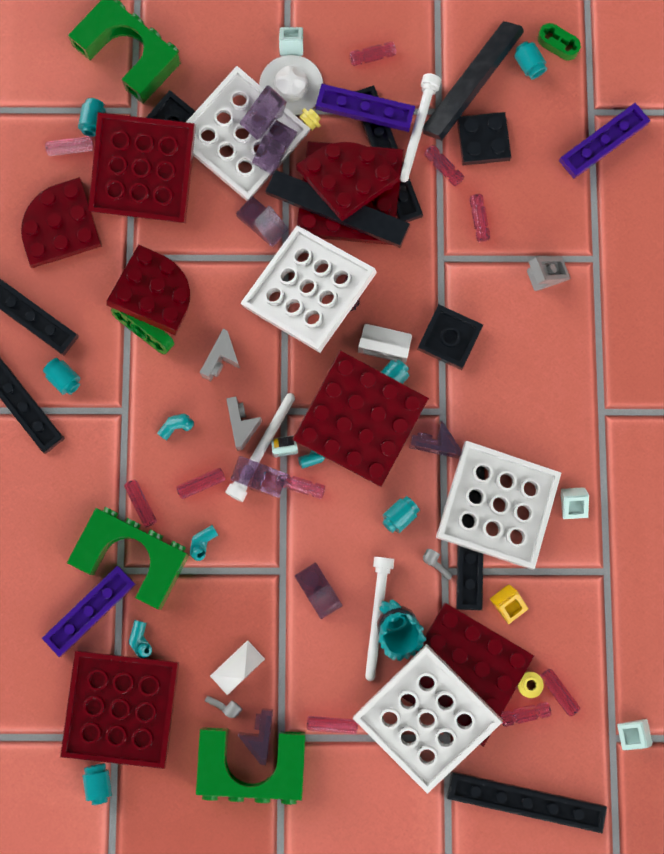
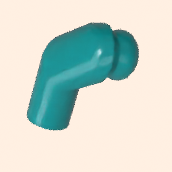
[156,414,194,441]
[298,450,325,469]
[190,525,219,561]
[129,620,152,658]

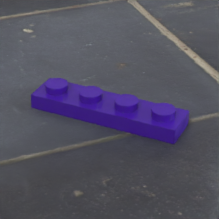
[315,84,415,132]
[559,103,651,179]
[42,566,136,657]

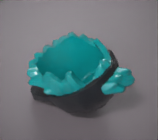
[377,600,426,661]

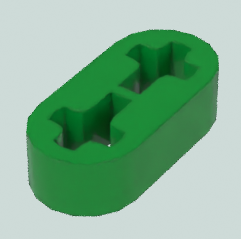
[537,23,581,60]

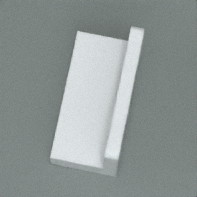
[358,324,412,363]

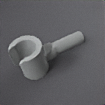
[423,549,453,580]
[205,696,242,718]

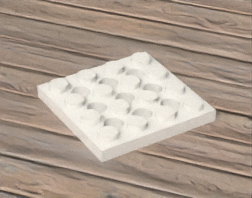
[186,66,310,202]
[241,226,377,353]
[436,441,561,570]
[353,645,502,794]

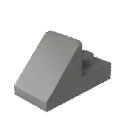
[527,257,571,291]
[200,329,240,381]
[226,397,262,451]

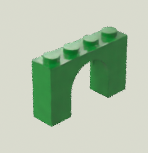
[68,0,181,104]
[67,507,189,610]
[196,727,306,805]

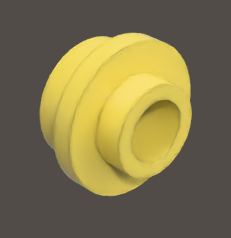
[299,108,321,131]
[517,672,544,698]

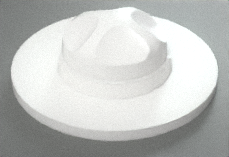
[259,55,323,116]

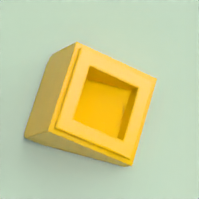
[490,585,528,624]

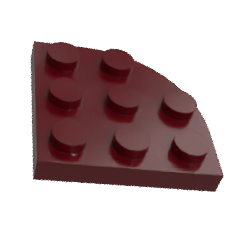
[296,142,400,221]
[21,177,102,268]
[106,244,190,335]

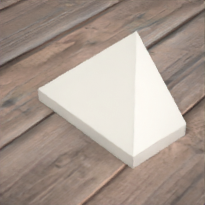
[210,640,265,695]

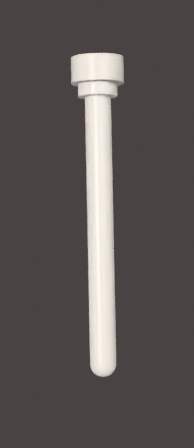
[400,73,441,182]
[225,393,295,502]
[365,556,394,681]

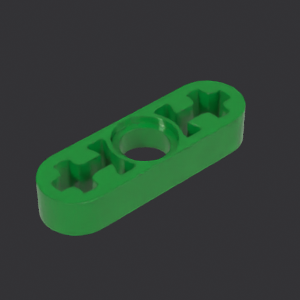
[111,308,175,355]

